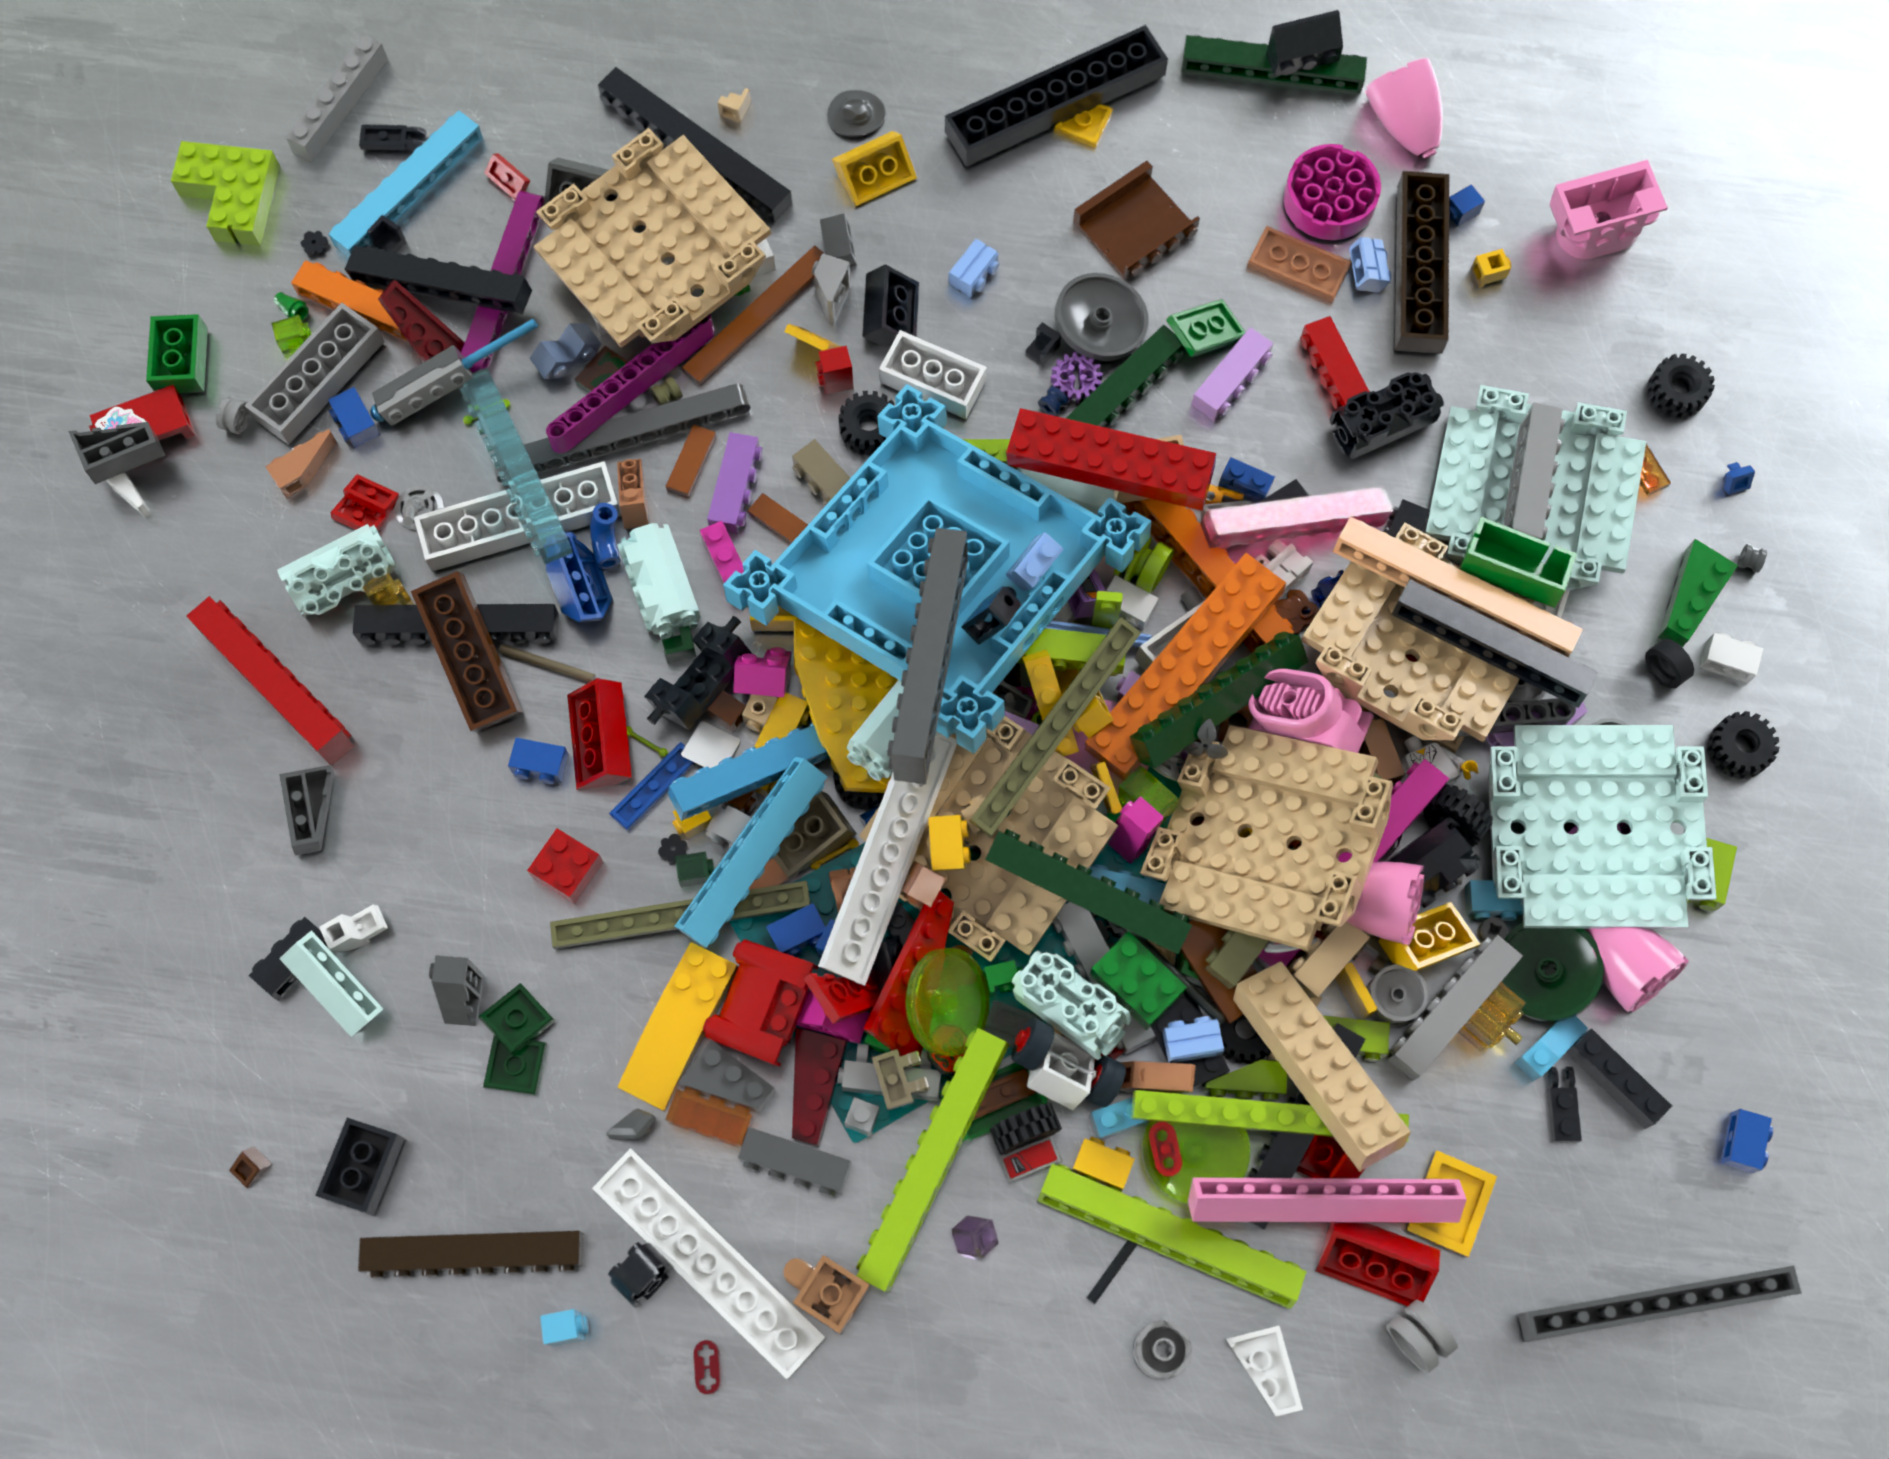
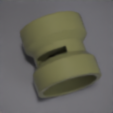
[650,376,683,405]

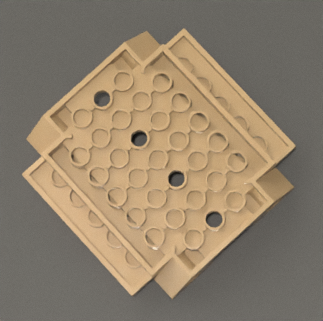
[533,128,772,348]
[1301,523,1535,742]
[859,716,1119,962]
[1140,725,1393,951]

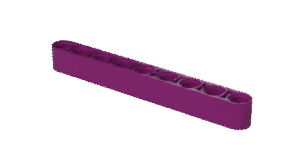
[461,191,544,378]
[546,313,715,453]

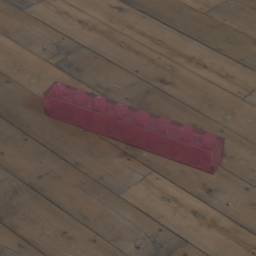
[1200,487,1394,549]

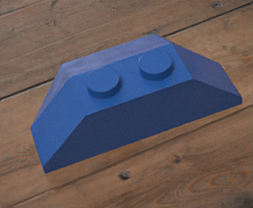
[546,532,613,622]

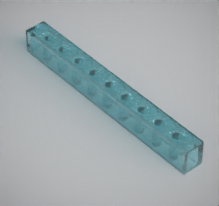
[460,368,573,564]

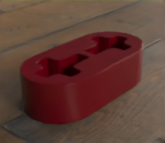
[693,1340,721,1395]

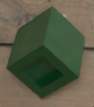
[662,625,697,664]

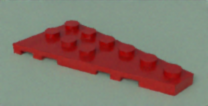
[863,891,954,1067]

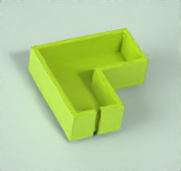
[171,141,280,246]

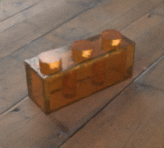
[665,1087,754,1148]

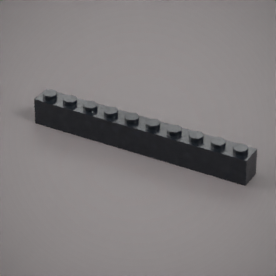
[598,67,792,222]

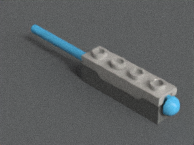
[370,319,538,426]

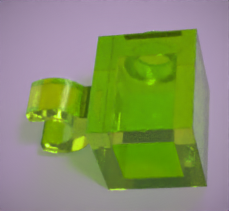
[271,315,312,356]

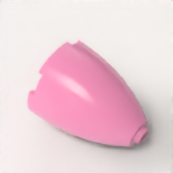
[1365,58,1443,159]
[1346,862,1424,945]
[1585,927,1689,1012]

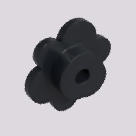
[300,231,328,255]
[658,834,687,863]

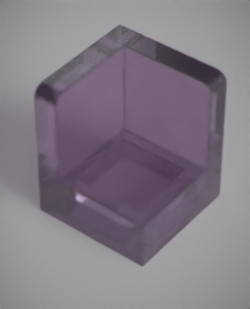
[951,1216,999,1258]

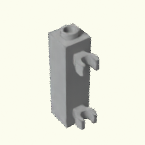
[838,1044,941,1101]

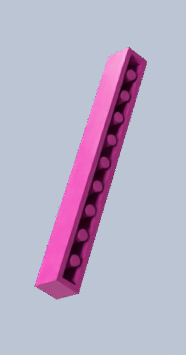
[1256,759,1449,968]

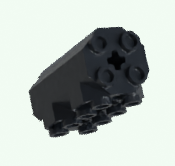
[1329,372,1444,459]
[1387,817,1480,908]

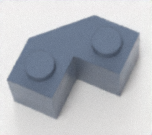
[529,323,602,379]

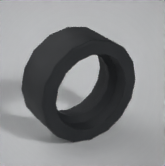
[1645,639,1695,688]

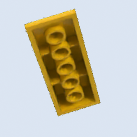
[618,942,738,1112]

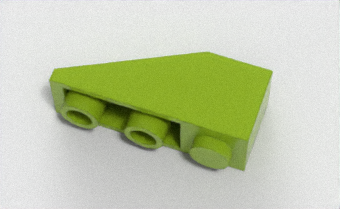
[1203,1060,1287,1101]

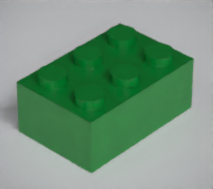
[146,314,208,393]
[1089,931,1187,1030]

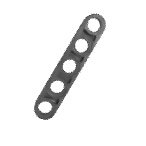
[1457,698,1576,736]

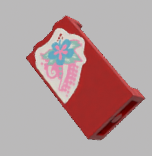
[89,385,195,441]

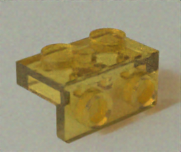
[362,573,412,605]

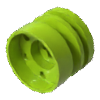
[1113,537,1175,594]

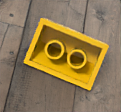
[832,131,917,206]
[1378,902,1480,971]

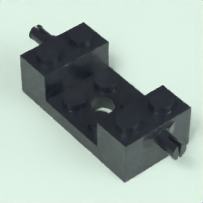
[644,616,753,730]

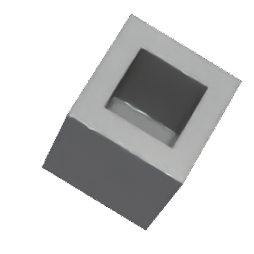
[844,1098,880,1137]

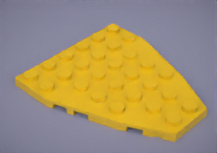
[794,618,898,793]

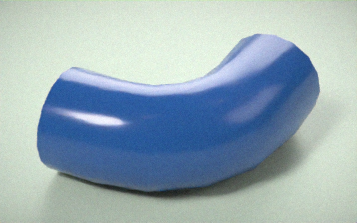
[590,503,621,569]

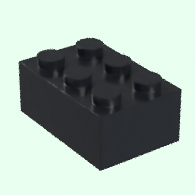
[315,1117,405,1216]

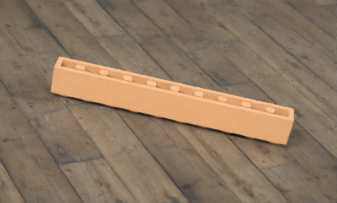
[1333,517,1583,657]

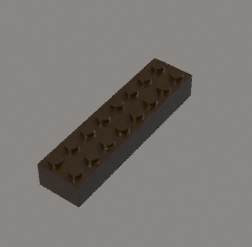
[1395,171,1449,354]

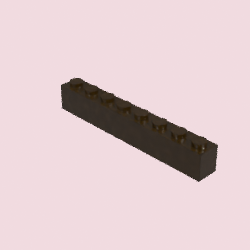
[358,1231,584,1278]

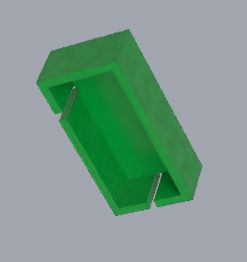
[1459,517,1577,608]

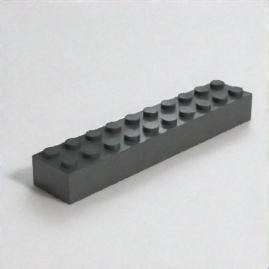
[887,528,968,784]

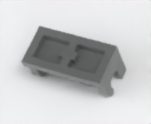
[820,213,857,266]

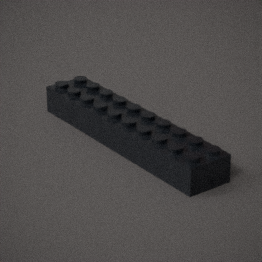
[945,25,1168,167]

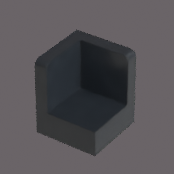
[367,215,406,253]
[1025,322,1061,366]

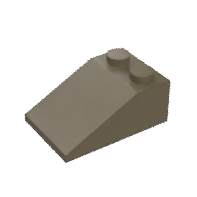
[774,791,857,878]

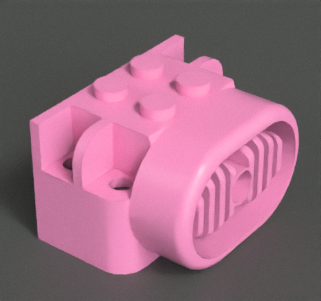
[1549,160,1668,259]
[1248,669,1374,753]

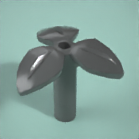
[1184,719,1228,759]

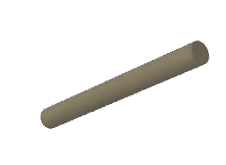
[499,644,596,683]

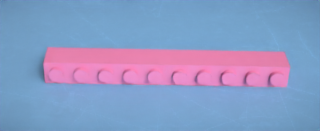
[1188,1178,1467,1222]

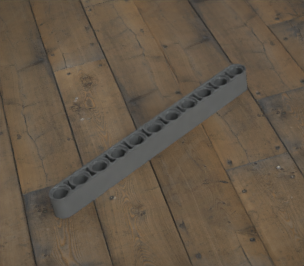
[491,384,751,483]

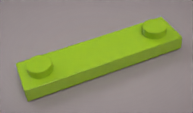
[1091,591,1123,629]

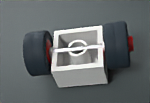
[1011,1018,1126,1110]

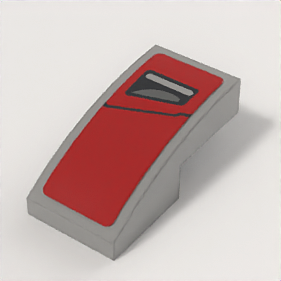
[999,1136,1063,1183]

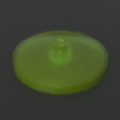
[906,948,989,1056]
[1141,1121,1250,1205]

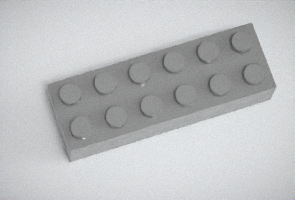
[245,303,385,445]
[1503,402,1565,540]
[1388,935,1523,1081]

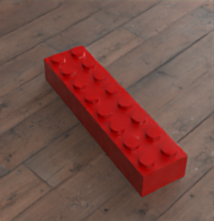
[1006,408,1216,511]
[186,596,354,765]

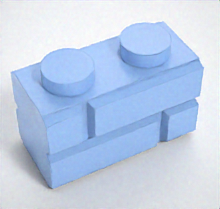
[1349,237,1391,293]
[948,239,999,297]
[1005,532,1064,591]
[1163,1016,1224,1063]

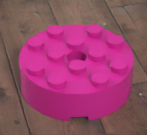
[1283,144,1381,240]

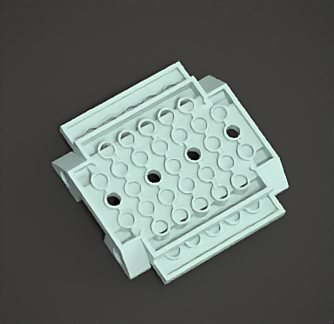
[1425,385,1646,591]
[1488,725,1716,929]

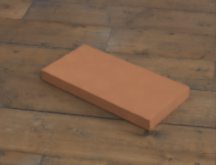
[1247,226,1352,303]

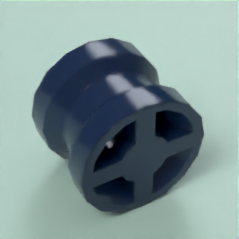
[1038,386,1068,416]

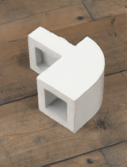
[319,904,388,952]

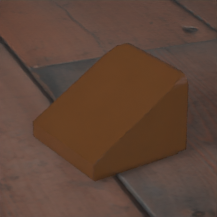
[229,1147,271,1188]

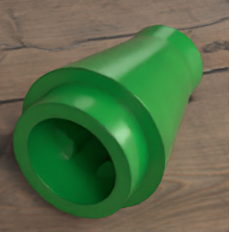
[274,292,309,322]

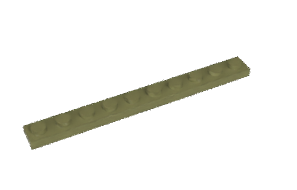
[969,617,1141,837]
[550,881,811,949]

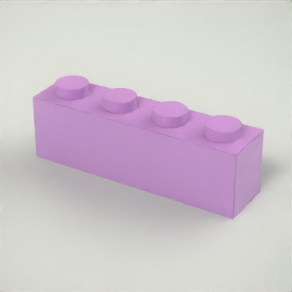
[1191,327,1273,421]

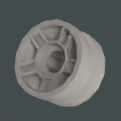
[216,396,250,434]

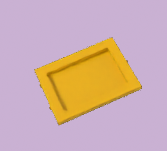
[1406,1150,1497,1258]

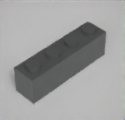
[738,1127,852,1197]

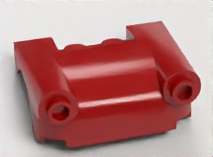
[703,939,819,1067]

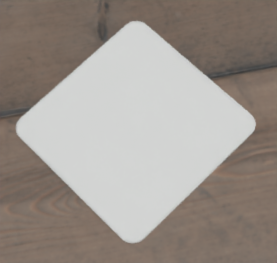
[681,721,740,768]

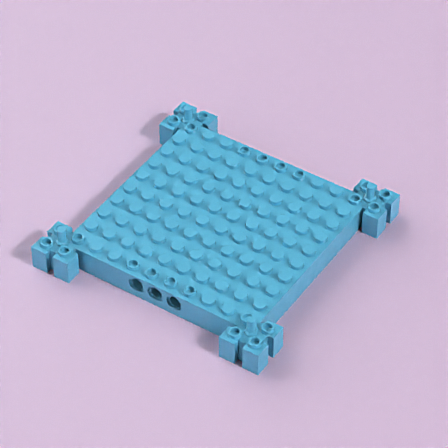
[723,384,1151,754]

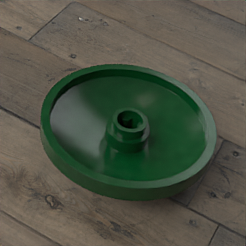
[1498,923,1604,1022]

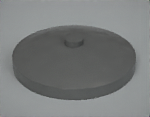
[1055,273,1149,361]

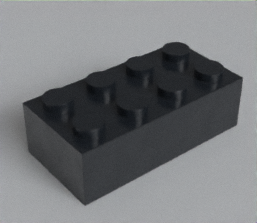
[1151,992,1230,1094]

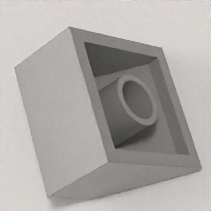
[812,253,851,325]

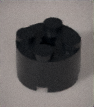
[608,1242,674,1308]

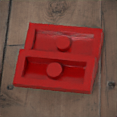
[330,474,399,532]

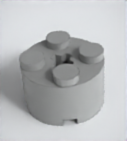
[706,803,751,848]
[1133,1321,1192,1380]

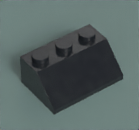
[1266,10,1343,76]
[862,264,919,346]

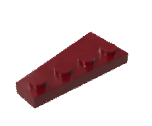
[378,280,465,363]
[792,1027,848,1146]

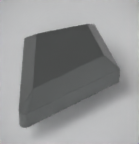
[606,1108,656,1139]

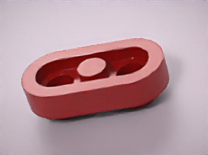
[1149,1122,1182,1176]

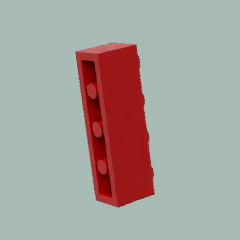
[1300,316,1370,409]

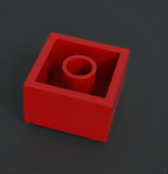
[527,828,604,905]

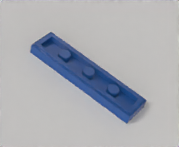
[609,742,696,832]

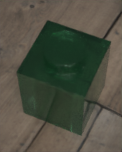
[675,851,715,887]

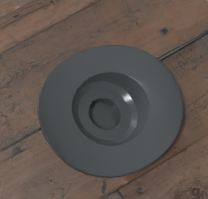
[827,90,886,137]

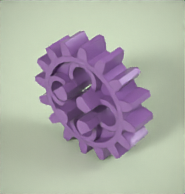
[1050,352,1103,404]

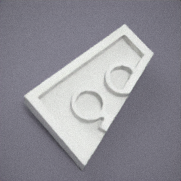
[1226,1325,1303,1416]

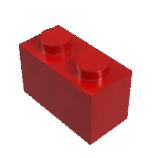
[815,345,854,395]

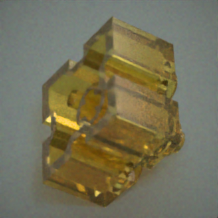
[1458,982,1525,1051]

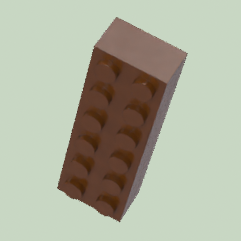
[411,571,523,732]

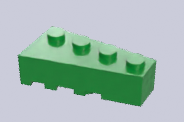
[1658,539,1738,647]

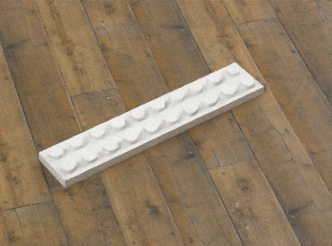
[818,731,957,986]
[592,1148,826,1380]

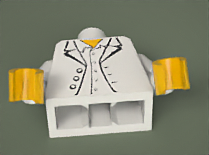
[1400,736,1479,785]

